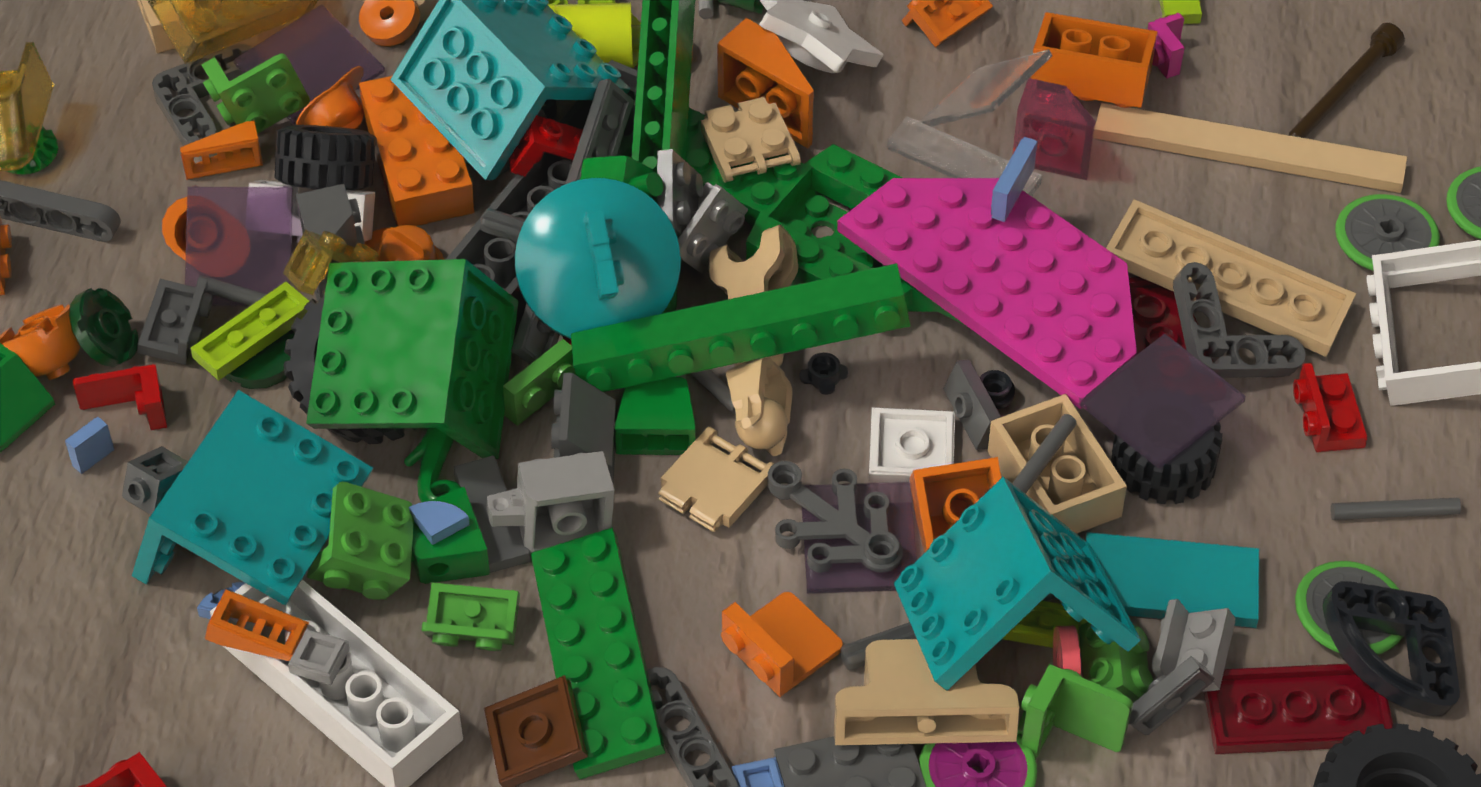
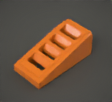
[180,120,263,180]
[205,589,309,661]

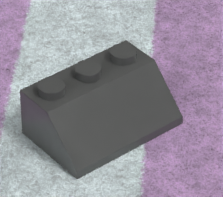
[296,184,367,302]

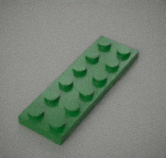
[531,527,666,780]

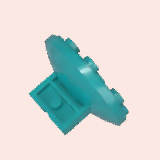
[515,178,681,339]

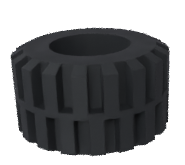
[274,125,376,190]
[1111,390,1223,504]

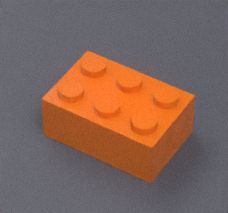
[1028,12,1158,108]

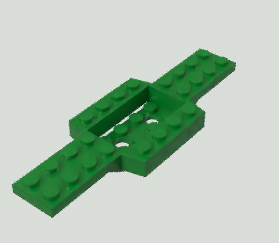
[685,108,966,326]

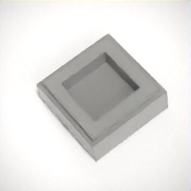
[288,629,350,685]

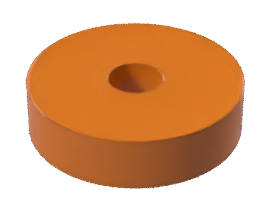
[359,0,420,47]

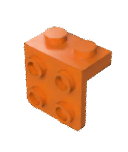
[721,592,843,697]

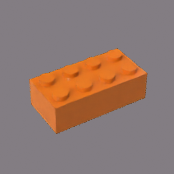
[359,75,474,226]

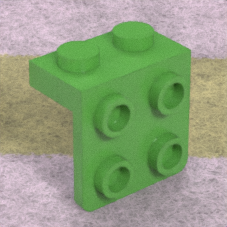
[201,53,310,133]
[307,482,414,600]
[1017,664,1133,760]

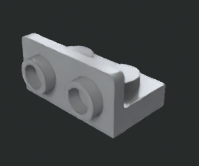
[1152,599,1236,692]

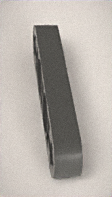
[0,180,121,242]
[647,667,738,787]

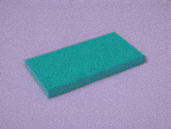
[1085,532,1259,628]

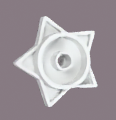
[759,0,884,73]

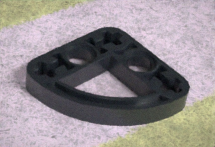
[1322,581,1460,716]

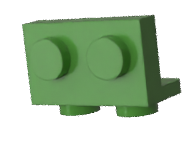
[503,339,576,426]
[421,582,520,651]
[1079,622,1153,703]

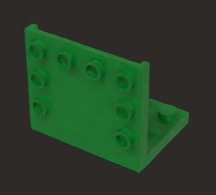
[306,259,518,459]

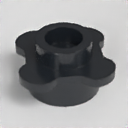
[799,352,848,395]

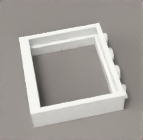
[1367,240,1481,406]

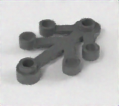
[768,461,903,573]

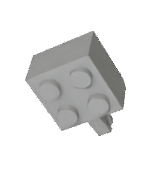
[487,451,615,554]

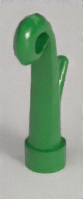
[404,428,461,502]

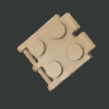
[701,97,801,183]
[658,427,774,532]

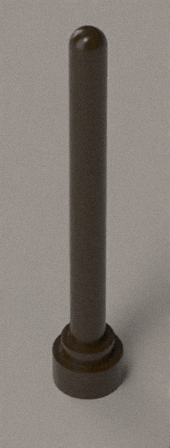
[1289,23,1405,138]

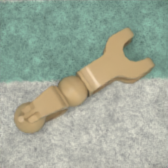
[709,225,798,456]

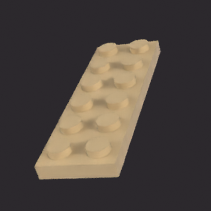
[1106,199,1356,357]

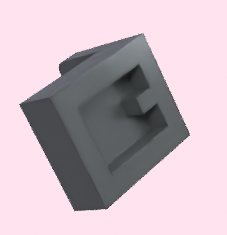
[122,446,188,515]

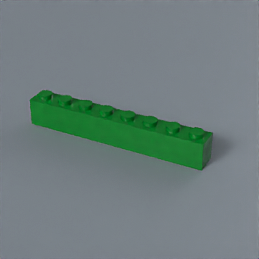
[571,263,911,392]

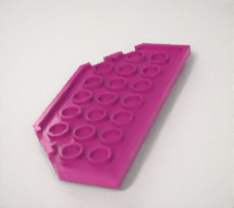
[837,178,1137,409]

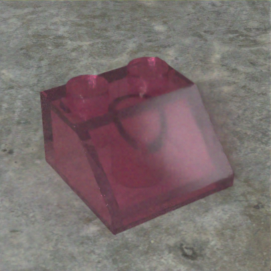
[1012,78,1096,180]

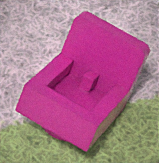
[1147,13,1185,79]

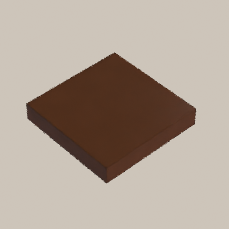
[484,675,588,787]

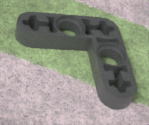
[152,44,258,146]
[1173,262,1306,378]

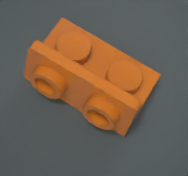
[902,0,993,48]

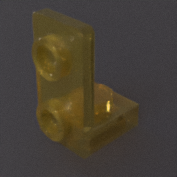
[283,229,379,295]

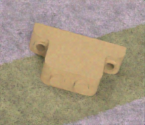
[834,639,1019,745]

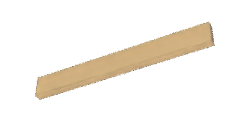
[1094,102,1407,193]

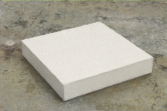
[869,407,955,485]

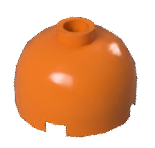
[0,304,81,380]

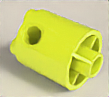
[548,3,641,68]

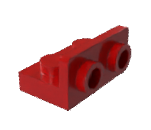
[1293,363,1368,452]

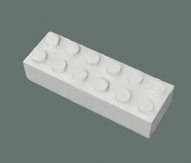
[210,580,463,787]

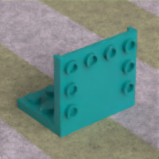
[390,0,630,180]
[132,390,373,606]
[894,477,1141,691]

